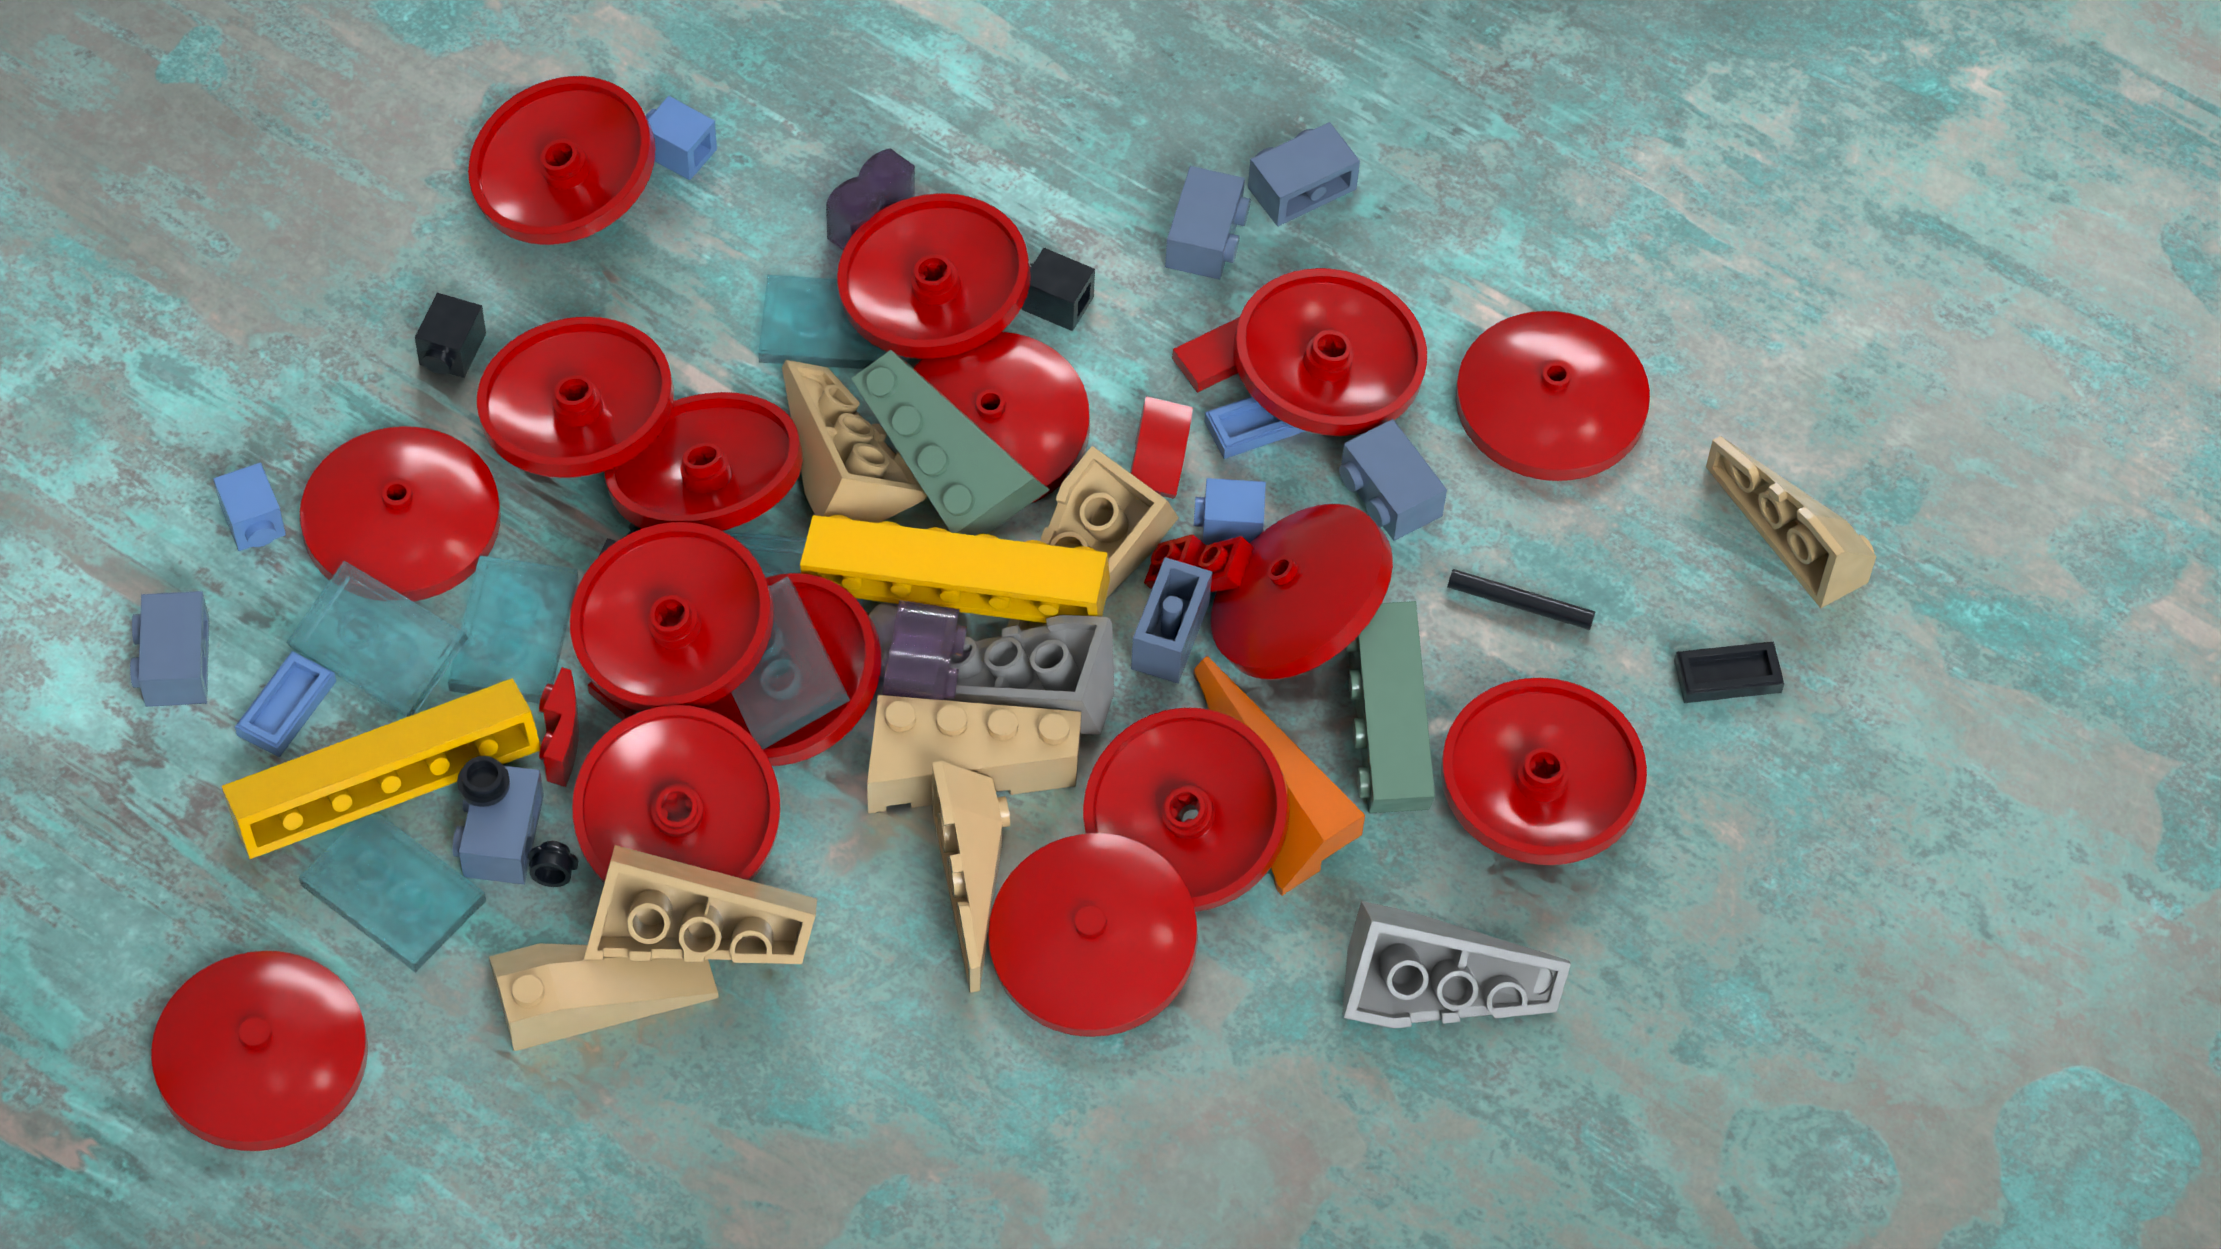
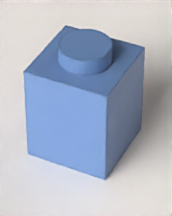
[646,96,717,180]
[213,462,286,551]
[1194,478,1266,545]

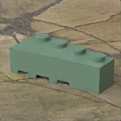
[851,350,1049,536]
[1345,601,1435,813]

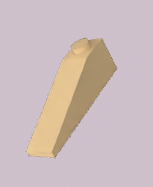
[932,761,1010,993]

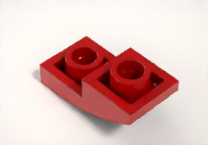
[1130,396,1193,499]
[1144,534,1254,592]
[539,667,579,787]

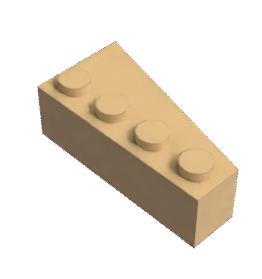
[584,845,817,964]

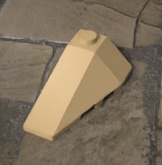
[782,360,927,523]
[1706,436,1876,609]
[1007,446,1179,631]
[489,943,719,1051]

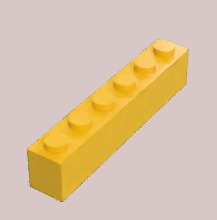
[800,515,1110,623]
[221,678,541,859]

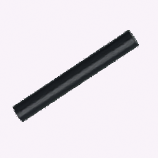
[1447,569,1596,630]

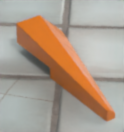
[1193,656,1365,896]

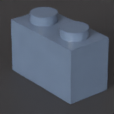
[1248,122,1360,227]
[1165,166,1251,280]
[1339,419,1447,541]
[1131,557,1212,684]
[130,591,209,707]
[453,766,544,885]

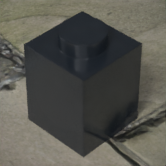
[1022,248,1095,331]
[415,292,486,378]

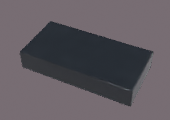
[1674,641,1784,703]

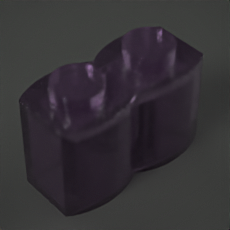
[826,148,915,250]
[882,600,967,700]

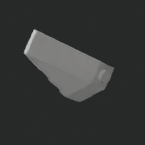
[898,615,1114,735]
[1342,901,1571,1029]

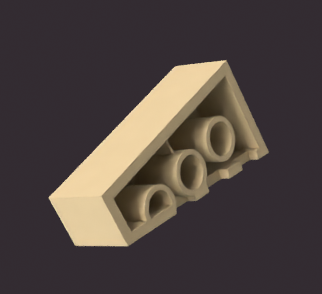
[867,695,1082,813]

